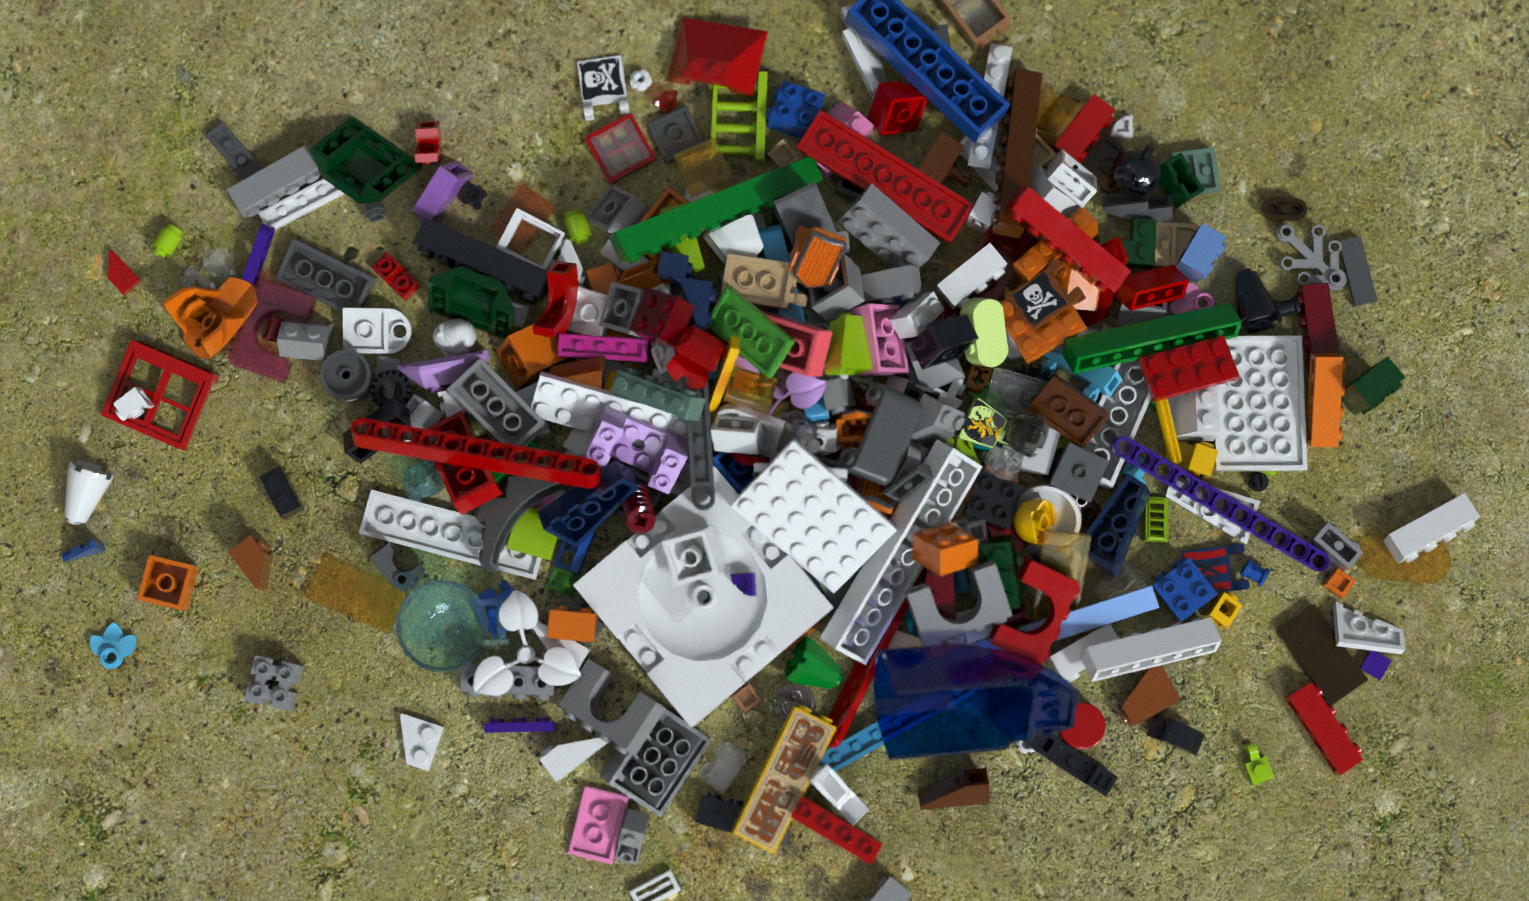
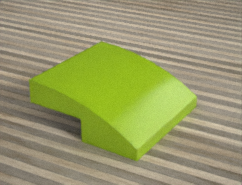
[507,507,558,561]

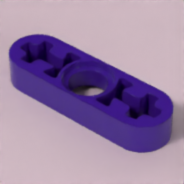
[242,223,275,287]

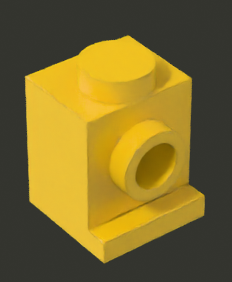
[1203,592,1243,629]

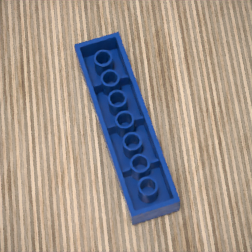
[845,0,1010,143]

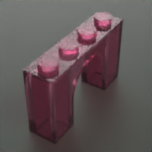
[229,279,317,385]

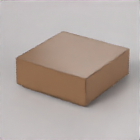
[731,682,763,714]

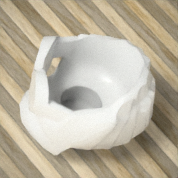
[433,319,477,357]

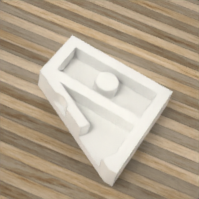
[400,713,444,771]

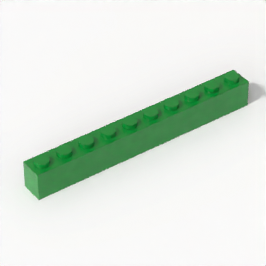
[609,157,824,264]

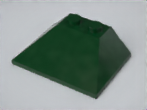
[310,116,423,204]
[427,267,515,340]

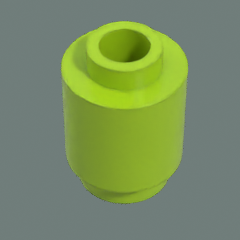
[564,209,592,244]
[151,223,183,258]

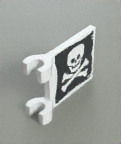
[577,55,630,121]

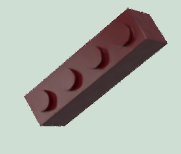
[1295,282,1340,372]

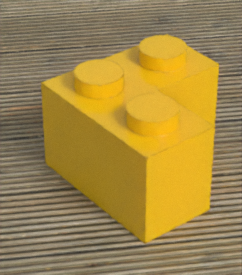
[1159,440,1219,481]

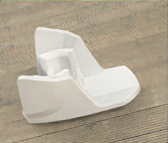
[703,213,767,265]

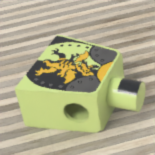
[955,398,1014,448]

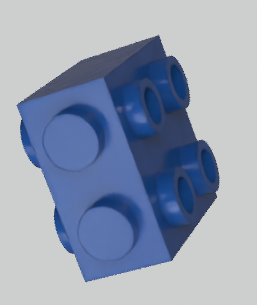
[766,80,826,139]
[1152,557,1218,622]

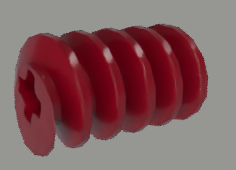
[622,484,656,534]

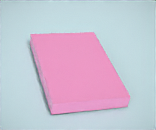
[567,785,629,864]

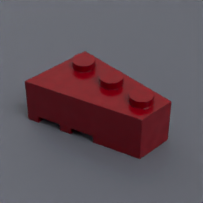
[913,568,958,640]

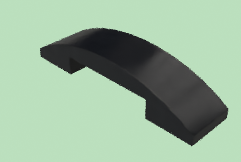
[1029,727,1118,796]

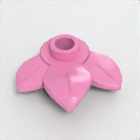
[1169,283,1214,314]

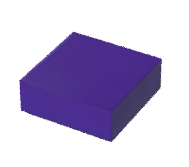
[1360,650,1392,680]

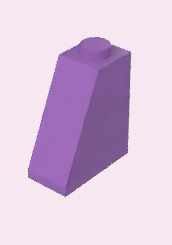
[413,161,474,221]

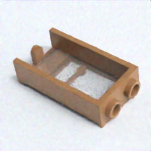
[937,0,1012,50]

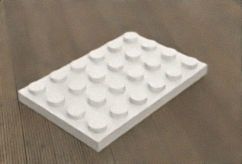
[1214,336,1308,471]
[731,438,897,593]

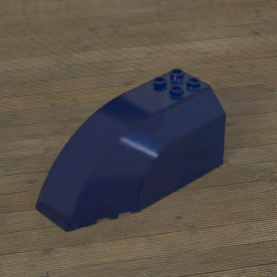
[873,644,1079,760]

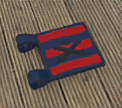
[1181,544,1250,593]

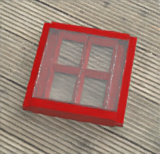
[584,113,657,185]

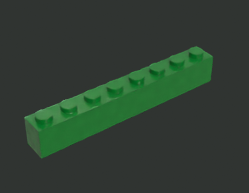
[1062,303,1242,374]

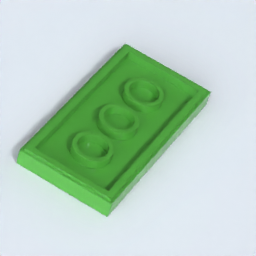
[707,286,796,378]

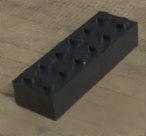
[413,218,548,305]

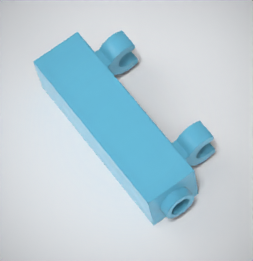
[1042,352,1122,401]

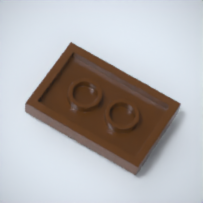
[1027,373,1111,448]

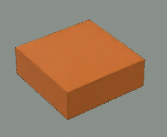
[1323,567,1356,599]

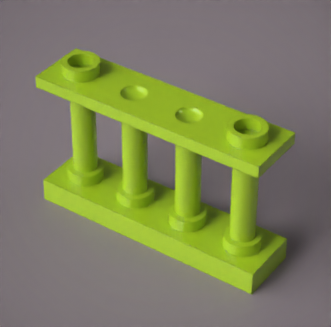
[706,72,768,165]

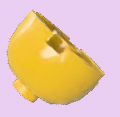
[1013,498,1056,545]

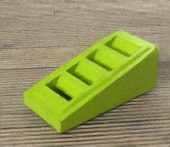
[1143,497,1168,543]

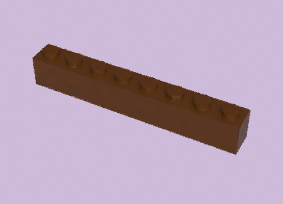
[990,67,1042,239]

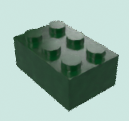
[1341,356,1406,416]
[968,534,1023,609]

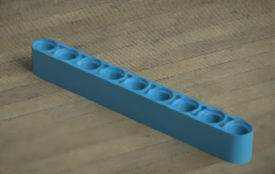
[758,224,830,424]

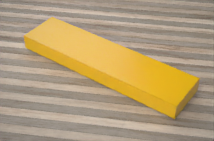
[709,335,740,423]

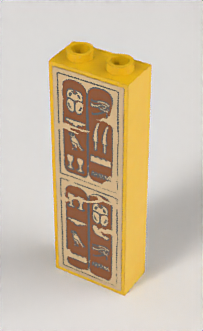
[730,705,836,854]

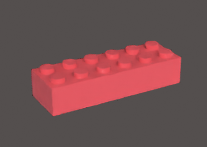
[706,296,833,376]

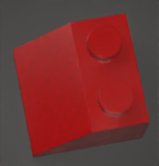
[867,81,928,136]

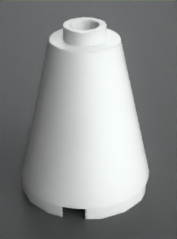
[64,460,114,526]

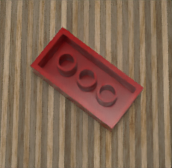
[427,410,503,515]

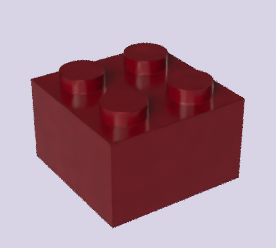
[628,288,695,349]

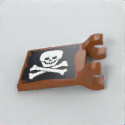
[1009,258,1086,331]

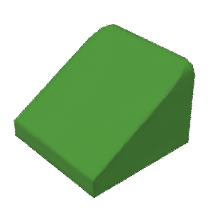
[547,566,580,597]

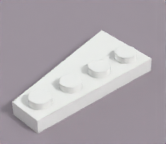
[1165,476,1260,545]

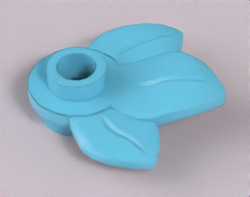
[90,623,137,669]

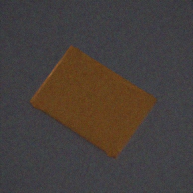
[489,184,556,254]

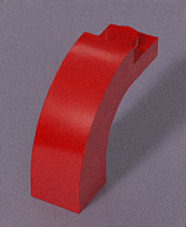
[532,261,578,337]

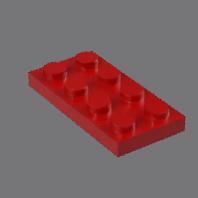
[1138,335,1240,402]

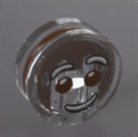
[773,683,816,723]

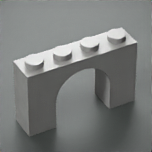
[904,560,1012,647]
[559,659,666,756]

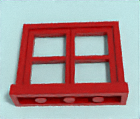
[101,340,220,451]

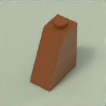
[549,356,606,389]
[1119,665,1181,727]

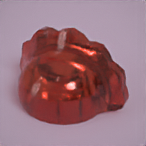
[651,90,678,111]

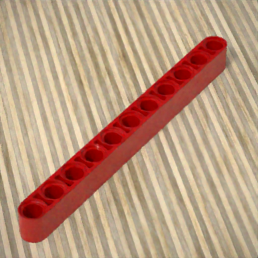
[351,418,600,488]

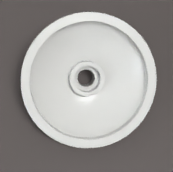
[1015,485,1082,549]

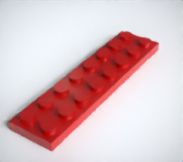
[796,110,975,244]

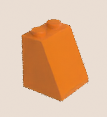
[496,324,572,390]

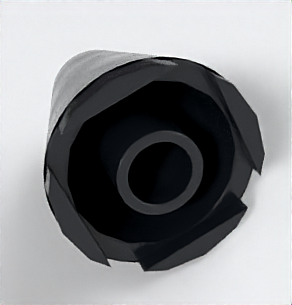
[1235,268,1282,334]

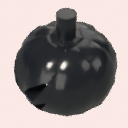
[1112,144,1162,195]

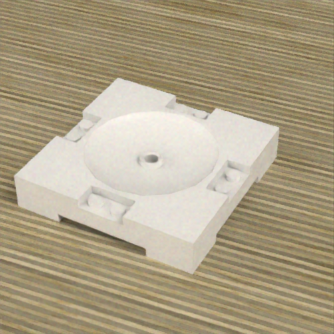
[573,466,834,728]

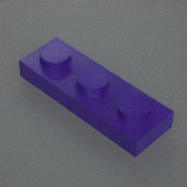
[484,717,555,733]

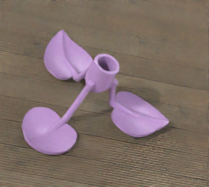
[727,355,827,444]

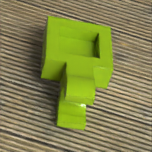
[1243,743,1275,786]

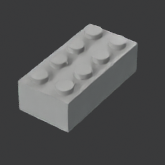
[837,184,940,268]
[447,358,545,447]

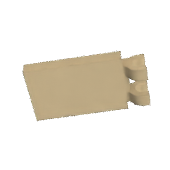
[720,254,808,310]

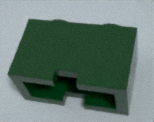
[1160,153,1205,209]

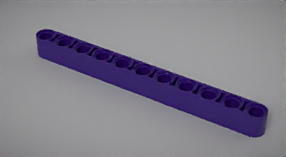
[1110,436,1330,572]

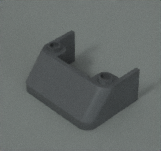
[820,375,923,486]

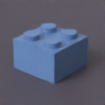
[1175,223,1226,283]

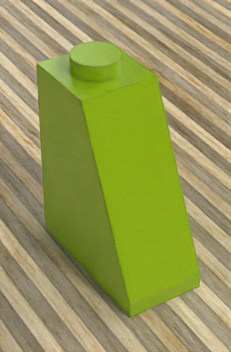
[824,312,873,375]

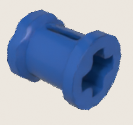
[1240,558,1270,587]

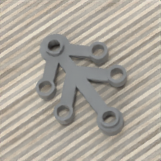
[1275,224,1346,291]

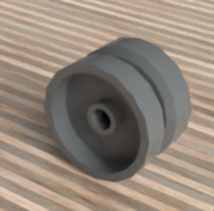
[320,349,374,403]

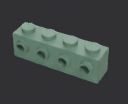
[611,367,706,421]

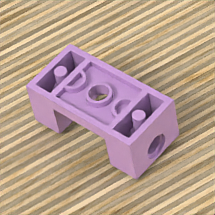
[585,405,689,494]

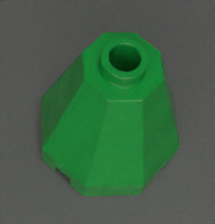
[783,637,843,689]

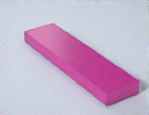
[557,333,649,363]

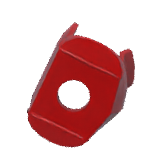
[666,326,726,389]

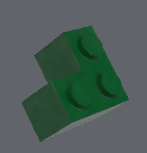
[1111,219,1157,270]

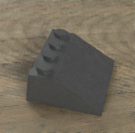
[599,709,712,817]

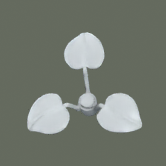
[474,590,581,696]

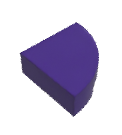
[730,572,756,596]

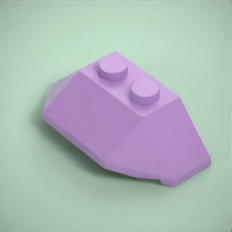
[397,350,490,394]

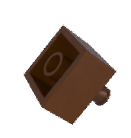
[918,132,974,188]

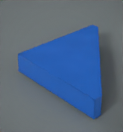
[61,539,105,562]

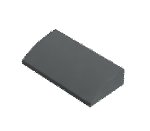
[275,238,378,313]

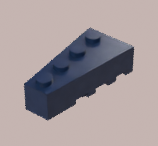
[1075,474,1150,579]

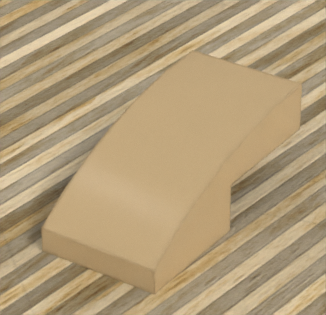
[766,138,804,168]

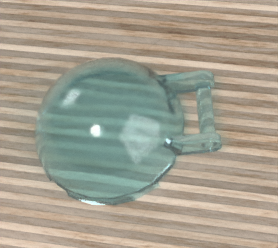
[396,580,509,673]

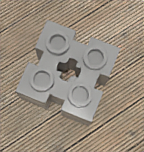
[244,655,305,711]

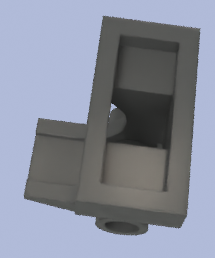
[370,541,425,593]

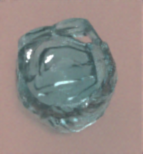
[402,460,444,502]

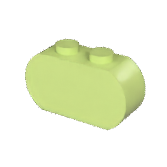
[960,297,1008,367]

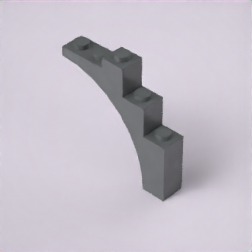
[475,455,593,571]

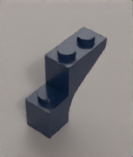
[658,251,717,332]

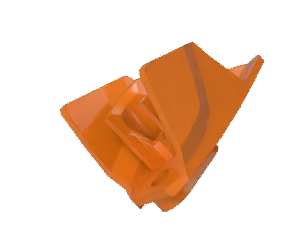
[163,277,258,359]

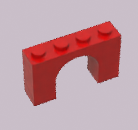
[987,557,1080,667]

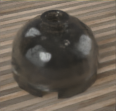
[1005,410,1049,458]

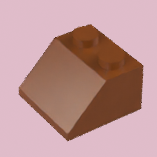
[228,535,272,591]

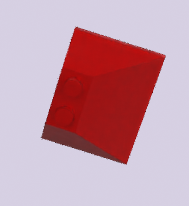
[667,17,768,96]

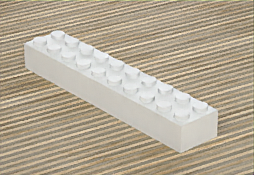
[820,440,983,665]

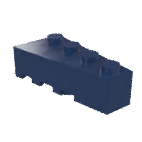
[537,460,639,547]

